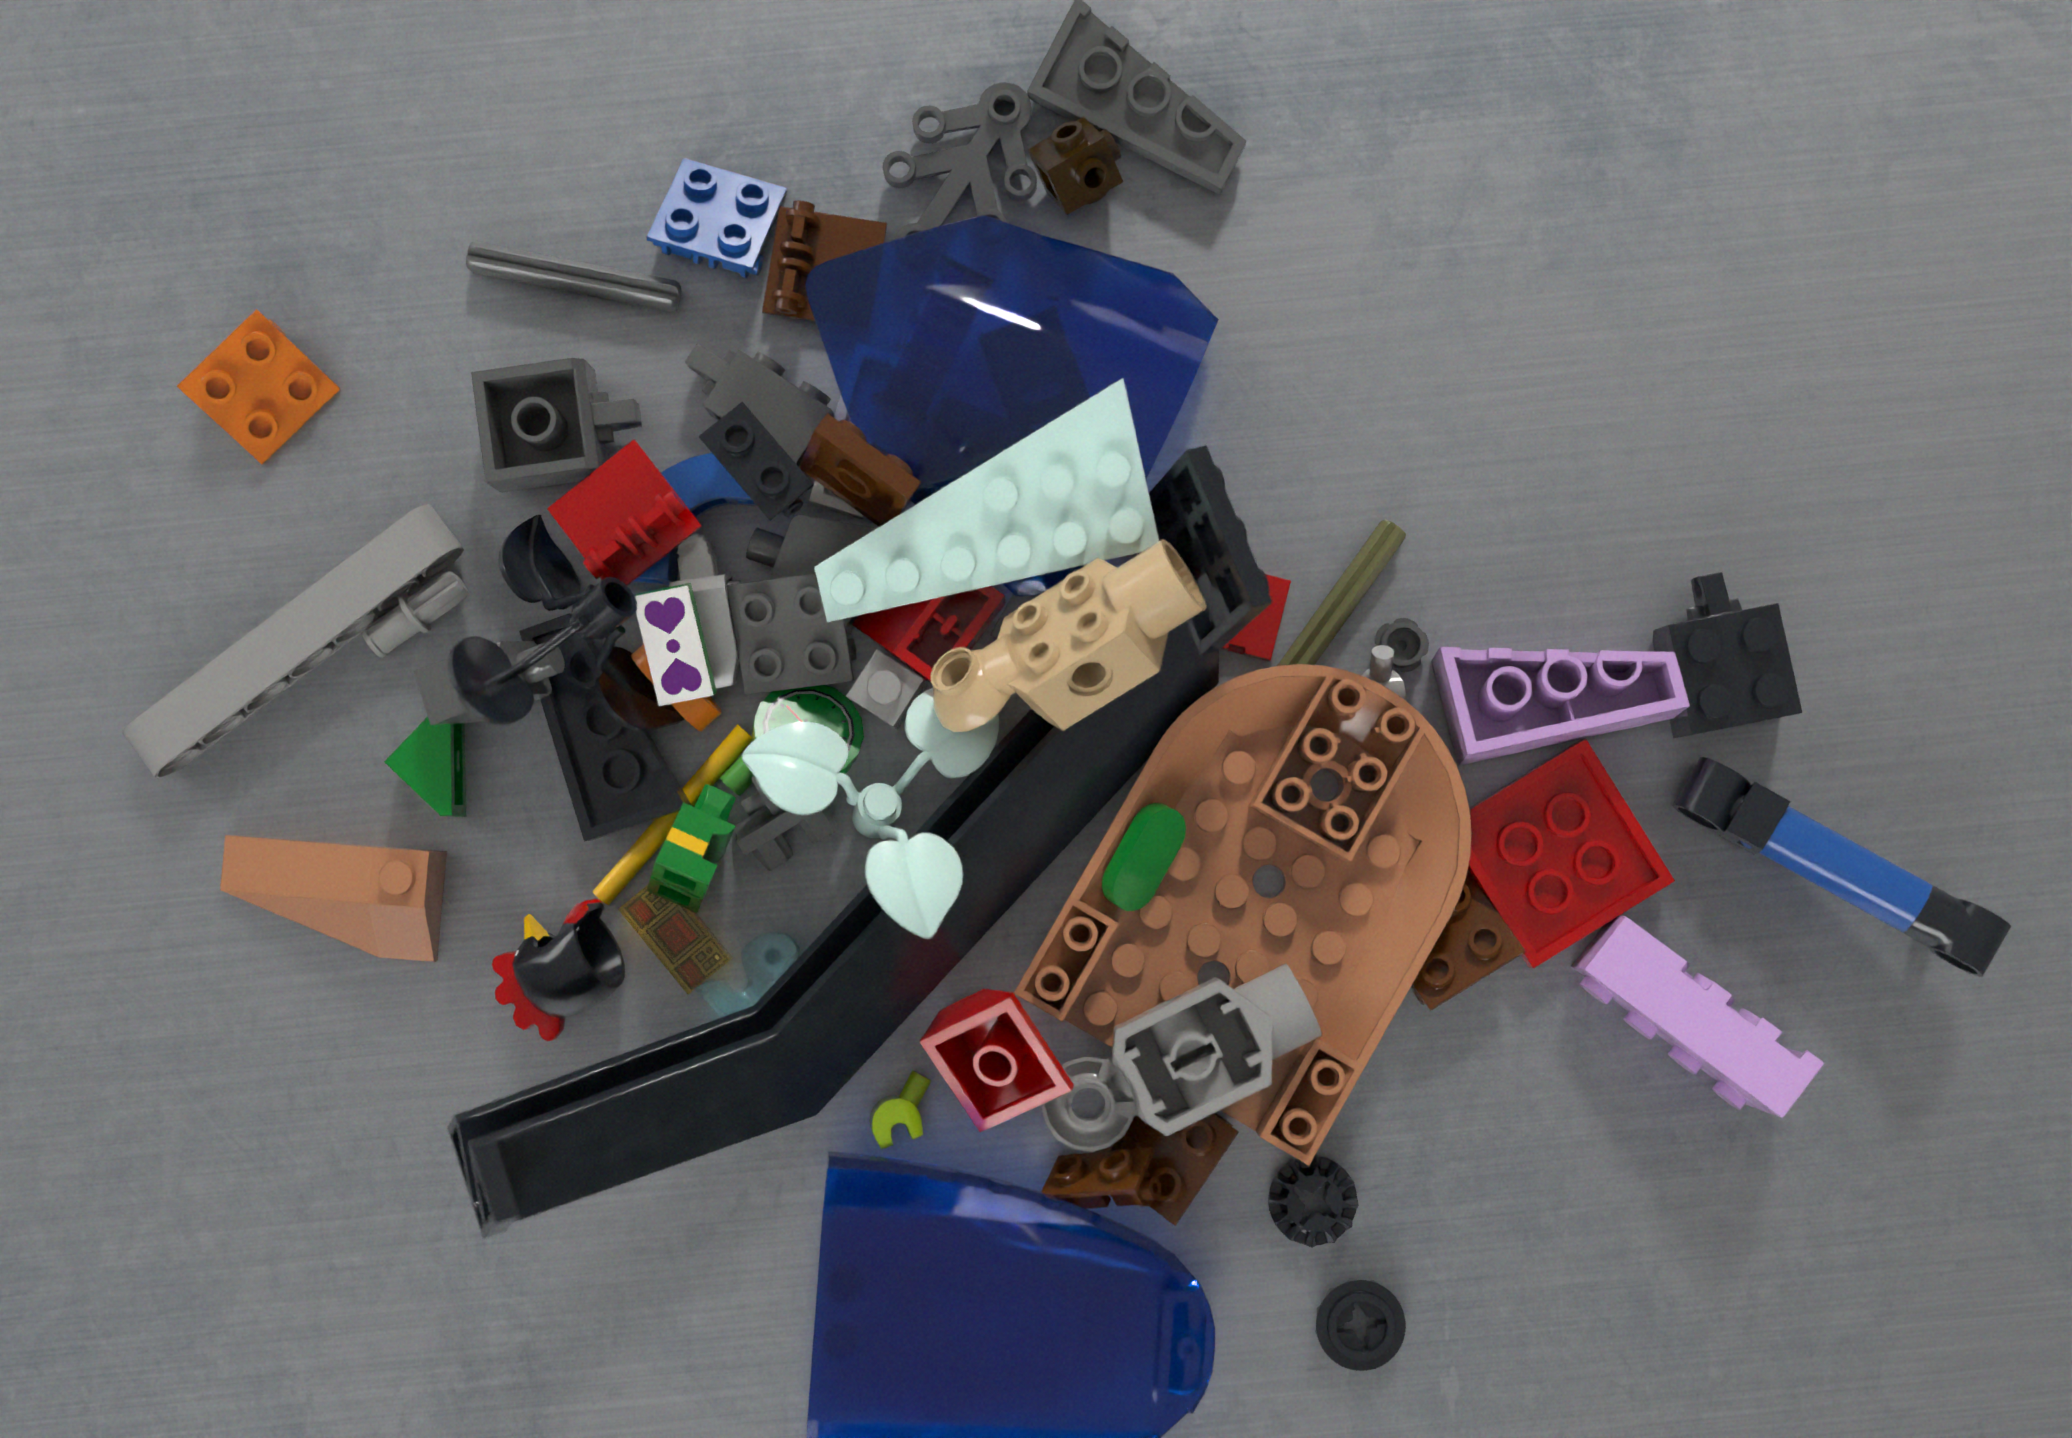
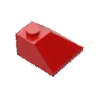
[919,989,1074,1132]

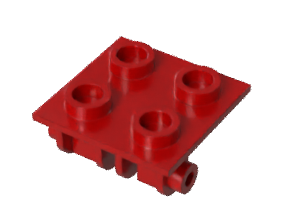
[547,439,702,586]

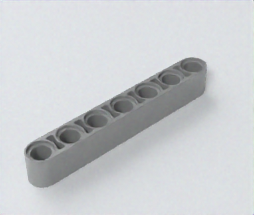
[123,504,464,779]

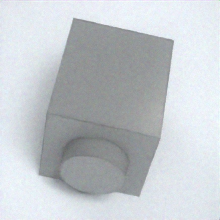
[846,649,927,730]

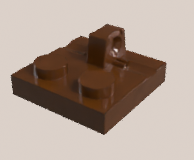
[799,413,921,527]

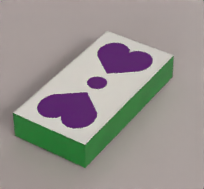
[634,583,717,706]

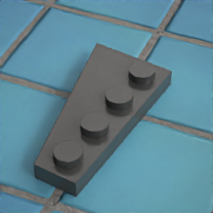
[1027,0,1247,195]

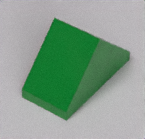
[384,716,466,817]

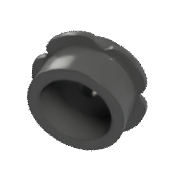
[1374,618,1429,672]

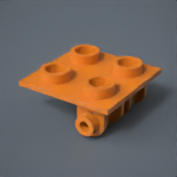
[177,309,340,464]

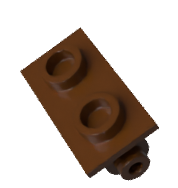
[1039,1147,1161,1212]

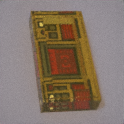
[618,885,733,995]

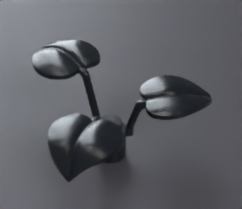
[448,515,684,732]

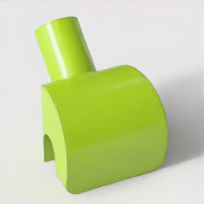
[869,1070,932,1150]

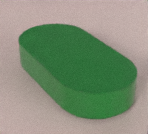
[1102,803,1186,911]

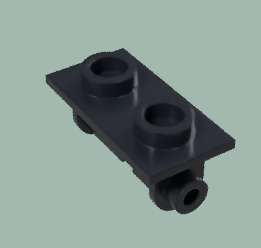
[698,401,814,521]

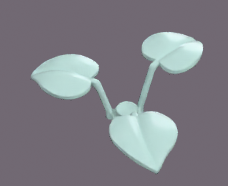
[742,688,999,939]

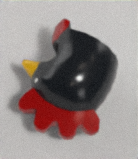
[492,899,625,1041]

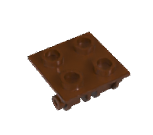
[762,200,887,330]
[1411,870,1526,1011]
[1095,1113,1239,1226]

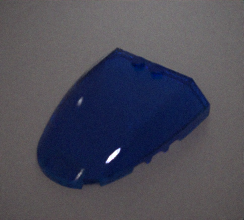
[806,1151,1215,1438]

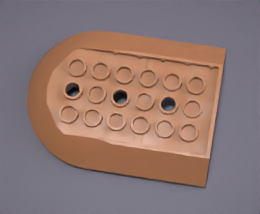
[1014,664,1472,1165]

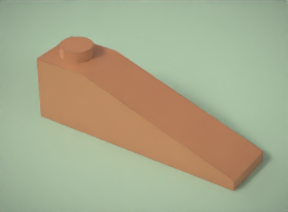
[220,835,447,962]

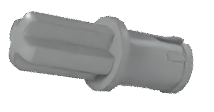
[361,571,468,658]

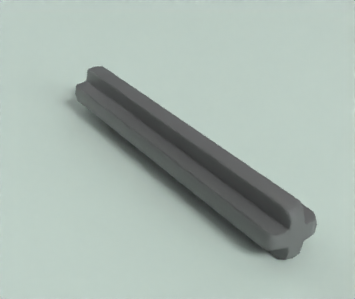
[466,241,681,312]

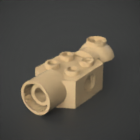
[931,539,1206,732]

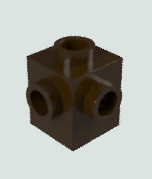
[1027,117,1123,215]

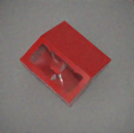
[852,586,1006,684]

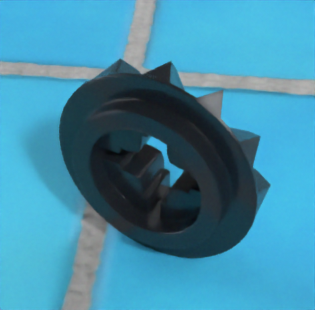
[1268,1156,1359,1248]
[1315,1278,1406,1371]

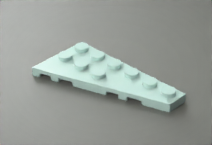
[814,378,1159,622]

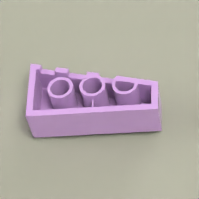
[1431,647,1690,766]
[1571,916,1825,1118]

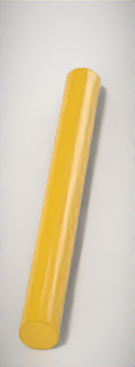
[592,724,752,905]

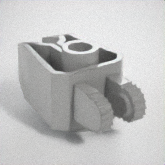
[669,533,741,688]

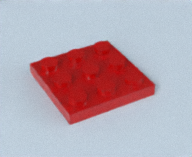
[1468,738,1675,969]

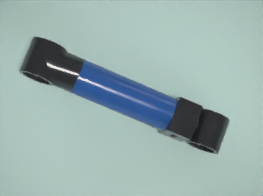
[1673,757,2011,977]

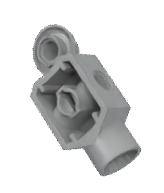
[1041,964,1322,1152]

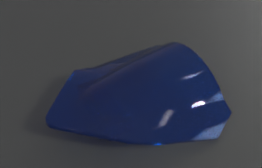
[805,215,1219,596]

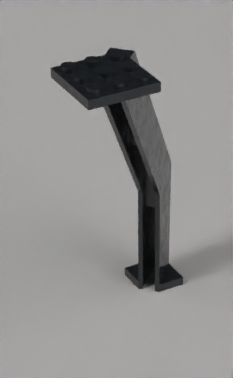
[447,445,1273,1239]

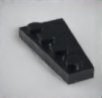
[519,613,692,842]

